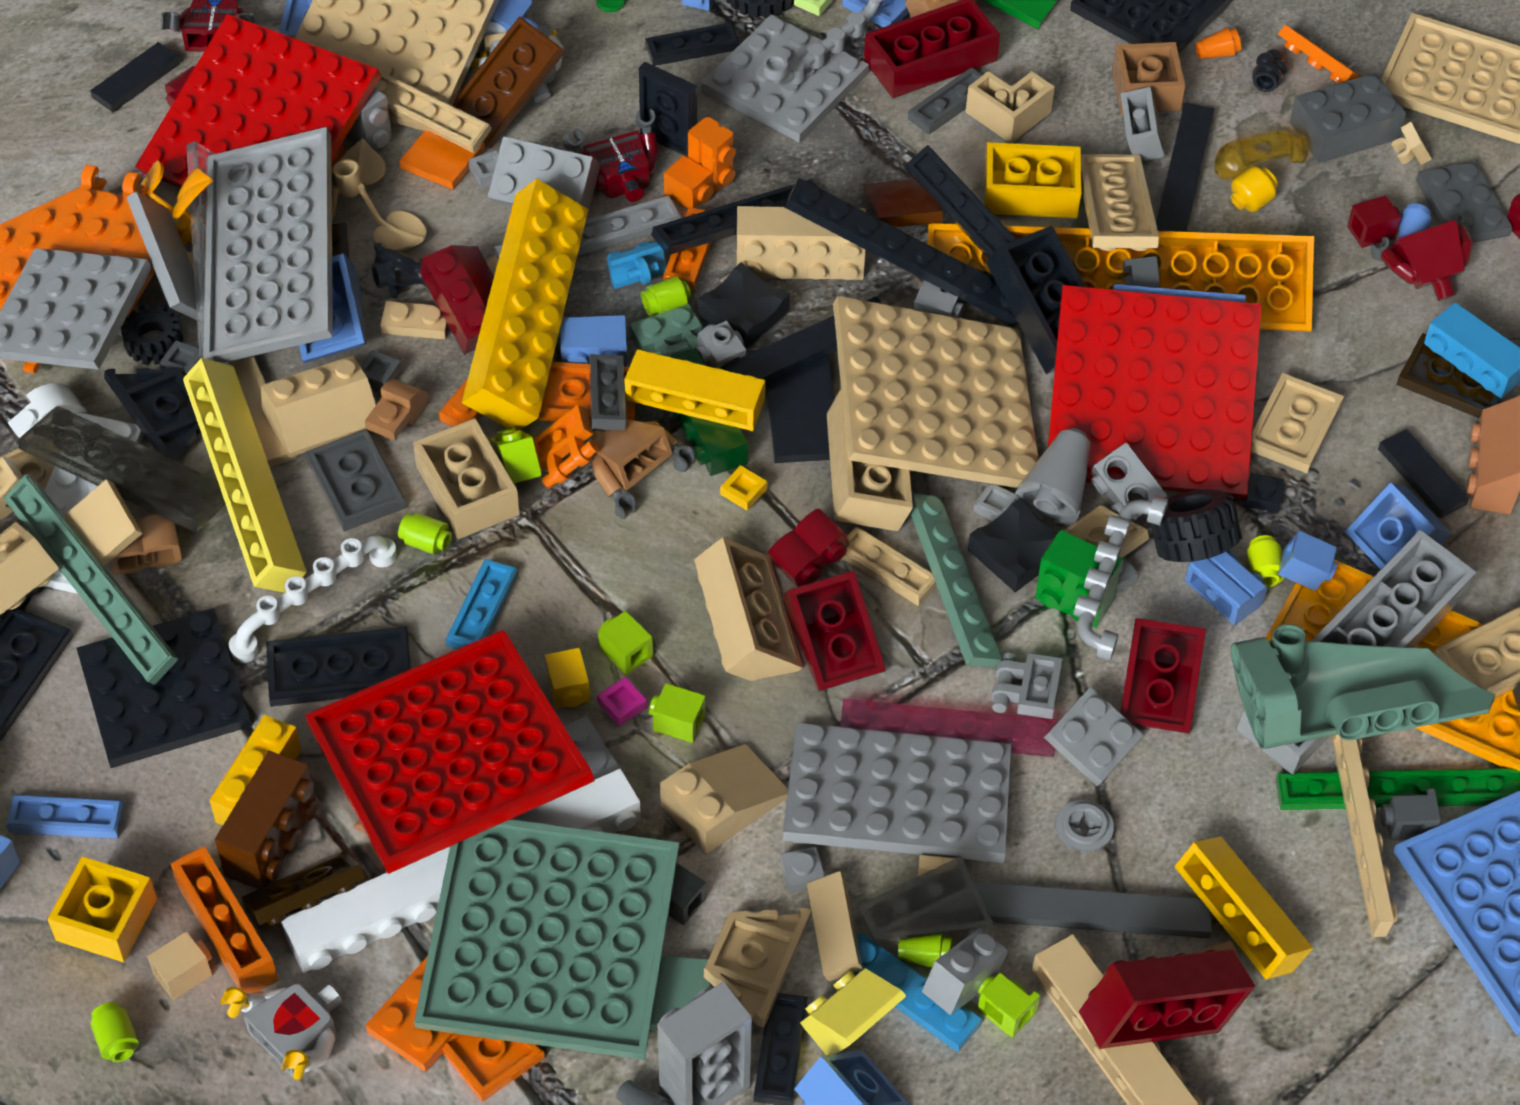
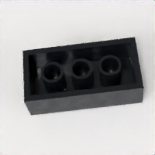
[986,226,1086,375]

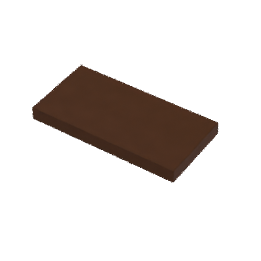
[453,16,566,149]

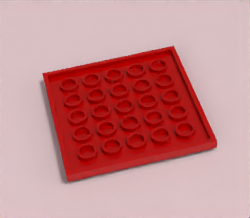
[135,14,382,199]
[1047,285,1261,498]
[305,629,595,874]

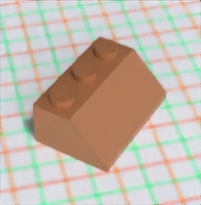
[1466,396,1520,515]

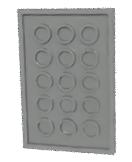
[782,723,1011,863]

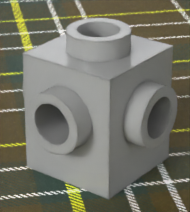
[696,321,746,368]

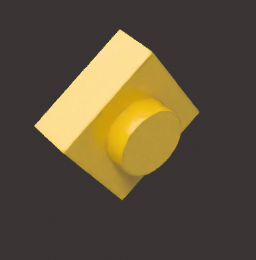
[720,465,768,511]

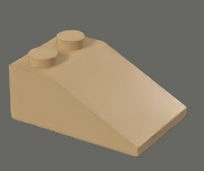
[660,744,788,855]

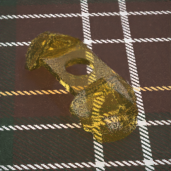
[1214,130,1308,181]

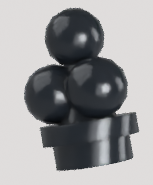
[1252,49,1289,92]

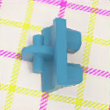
[607,241,667,289]

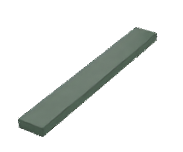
[3,474,178,685]

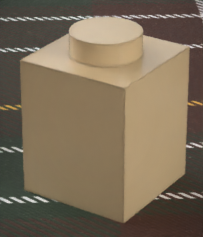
[147,931,212,1001]

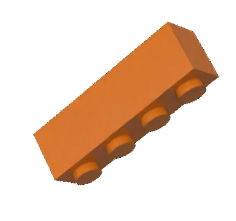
[170,846,278,993]

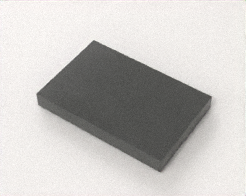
[305,429,407,531]

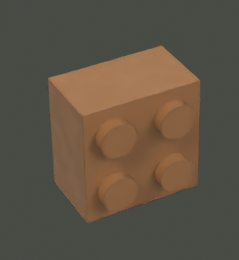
[1112,42,1185,114]

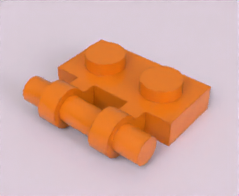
[533,404,599,489]

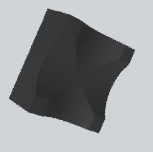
[699,262,790,348]
[968,498,1058,592]

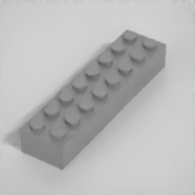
[1237,530,1477,775]

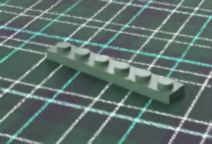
[910,493,1002,668]

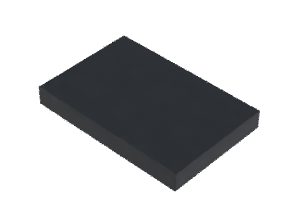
[639,62,697,157]

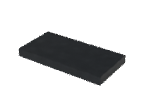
[765,355,834,463]
[0,608,73,742]
[266,626,411,707]

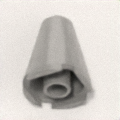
[1015,428,1091,526]

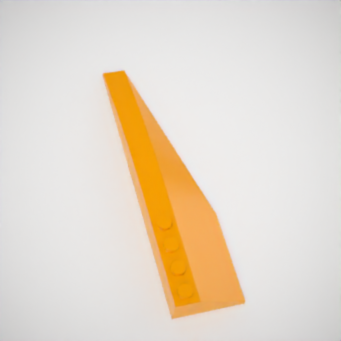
[927,223,1314,332]

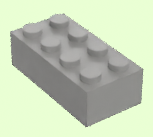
[657,981,752,1105]

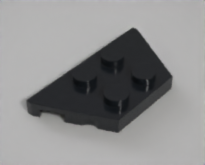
[104,368,202,469]

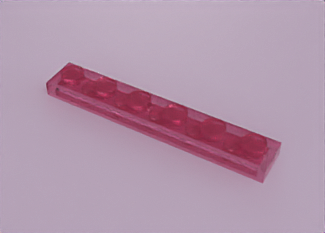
[840,699,1057,757]

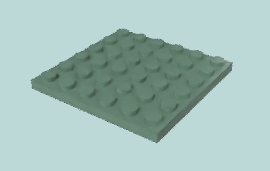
[414,819,679,1060]

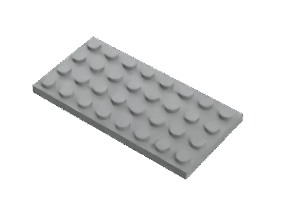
[203,127,333,363]

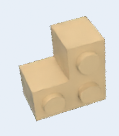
[966,71,1055,143]

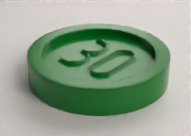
[596,0,626,12]

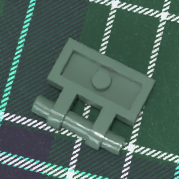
[630,304,702,357]

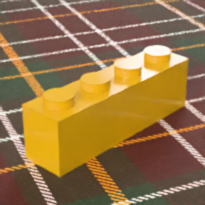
[625,349,765,431]
[1174,836,1313,980]

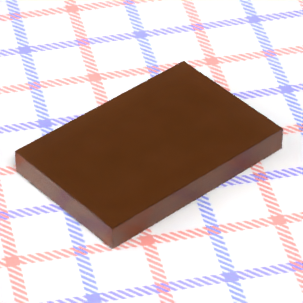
[863,179,943,227]

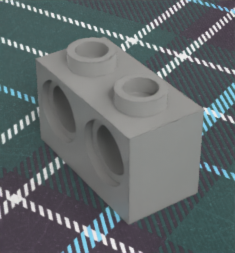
[1091,443,1167,523]

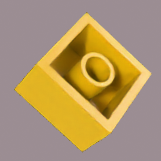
[47,856,157,963]

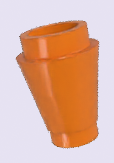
[1195,27,1241,60]

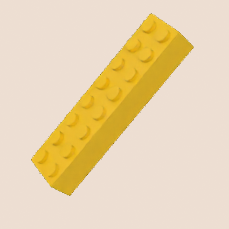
[462,178,589,431]

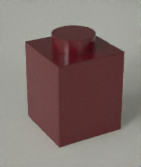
[1347,195,1401,248]

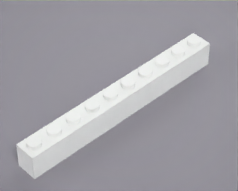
[281,769,641,974]

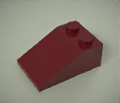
[783,571,886,692]
[1120,618,1206,734]

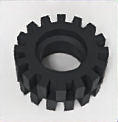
[120,304,184,365]

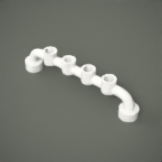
[229,535,397,663]

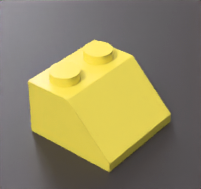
[800,968,906,1055]

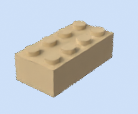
[737,206,866,280]
[827,390,913,531]

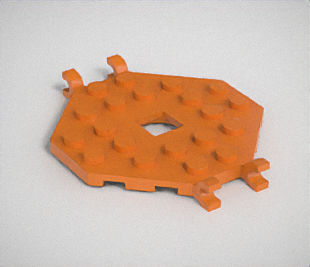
[0,164,155,374]

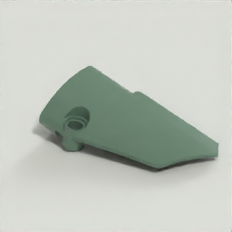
[1231,624,1496,750]

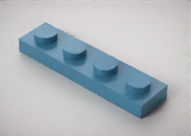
[853,933,982,1052]

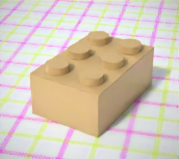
[413,418,520,540]

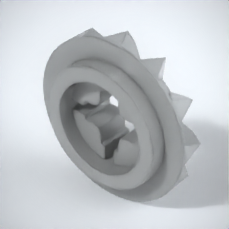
[1055,800,1114,855]

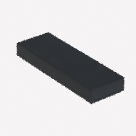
[645,22,740,66]
[90,42,180,112]
[1378,429,1469,518]
[753,993,808,1105]

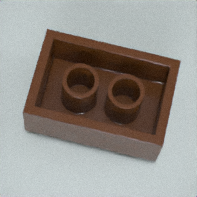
[215,750,318,889]

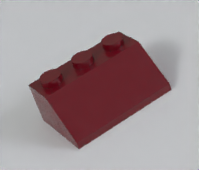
[420,245,494,355]

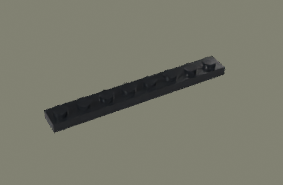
[784,178,1017,326]

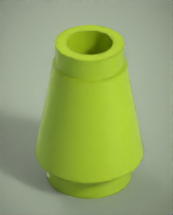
[898,932,954,968]

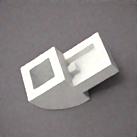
[8,383,87,445]

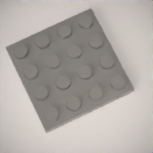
[701,14,869,143]
[0,248,152,370]

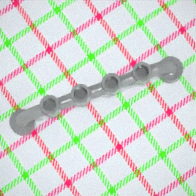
[763,0,884,86]
[1073,495,1169,661]

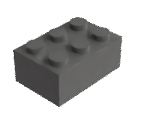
[1289,73,1406,163]

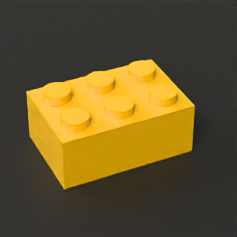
[984,142,1081,218]

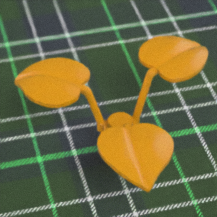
[140,160,214,246]

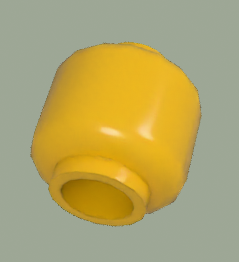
[1230,166,1278,213]

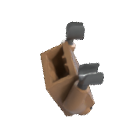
[590,419,695,519]

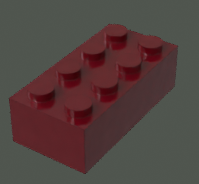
[864,0,1000,99]
[1079,949,1255,1049]

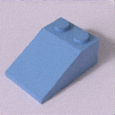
[299,253,366,363]

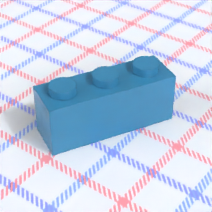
[1424,302,1520,399]

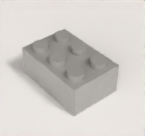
[488,136,601,219]

